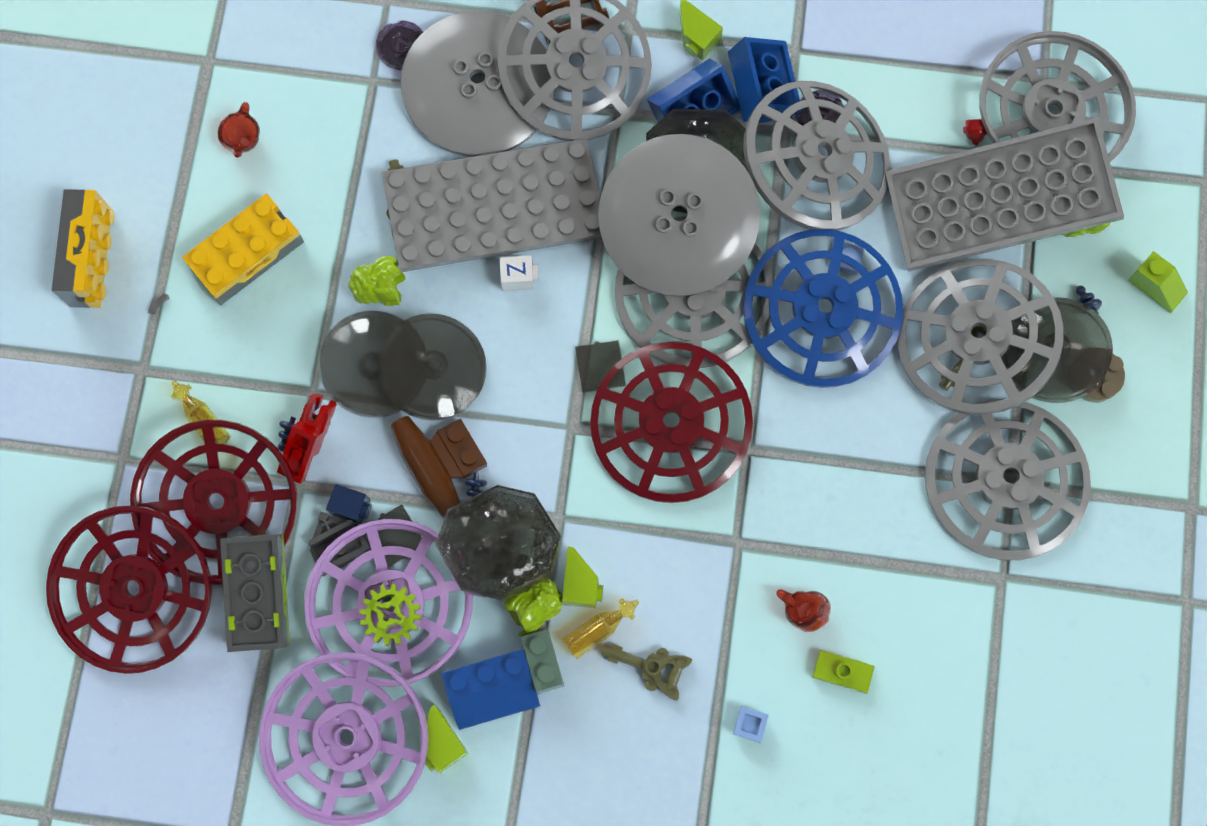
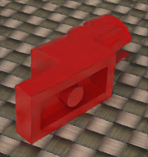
[277,394,337,484]

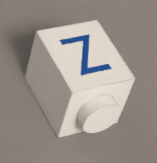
[500,256,539,291]

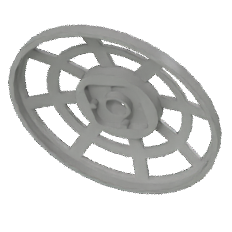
[497,0,652,141]
[979,31,1136,162]
[743,81,890,231]
[615,216,773,368]
[897,259,1063,415]
[925,399,1091,561]

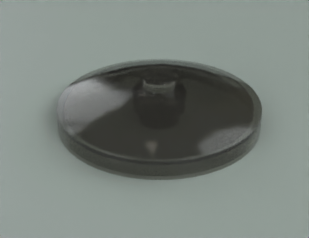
[1001,297,1113,403]
[319,311,428,418]
[378,314,487,421]

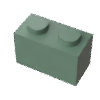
[521,629,565,694]

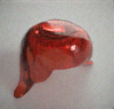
[217,102,260,158]
[776,589,831,632]

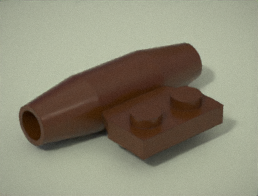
[390,416,487,519]

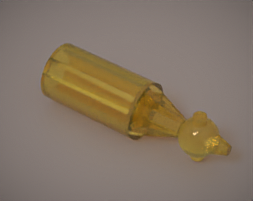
[170,381,231,444]
[563,598,639,660]

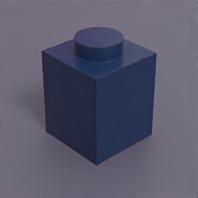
[325,484,372,525]

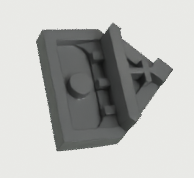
[308,512,371,576]

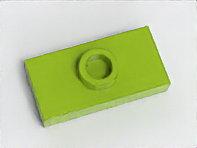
[812,650,875,694]

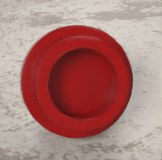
[963,119,987,146]

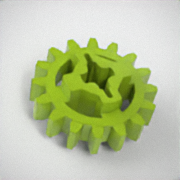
[359,583,422,646]

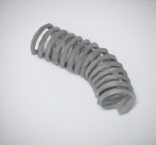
[148,293,170,314]

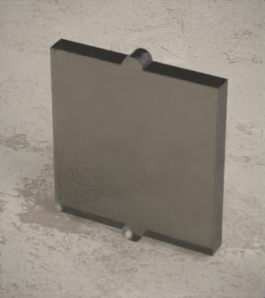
[575,340,626,393]
[375,504,422,568]

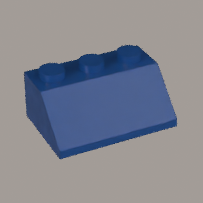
[728,37,802,123]
[646,59,740,137]
[441,649,540,730]

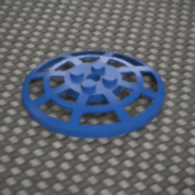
[743,229,903,388]

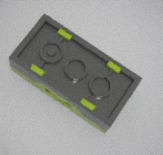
[220,534,290,652]

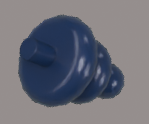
[1076,285,1102,316]
[278,416,296,452]
[464,472,487,510]

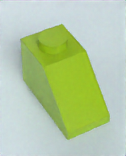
[679,0,723,61]
[1128,251,1188,313]
[562,546,604,608]
[425,705,469,773]

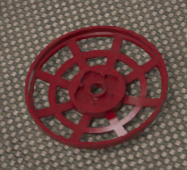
[590,342,753,503]
[130,420,298,585]
[46,505,212,674]

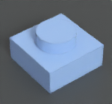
[839,242,864,275]
[733,706,768,743]

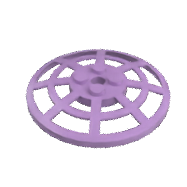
[304,519,473,687]
[259,652,429,826]

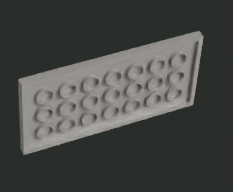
[885,117,1124,272]
[382,138,602,272]

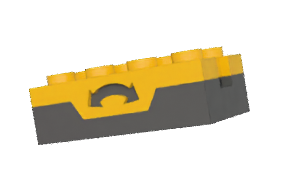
[51,189,114,308]
[182,193,304,305]

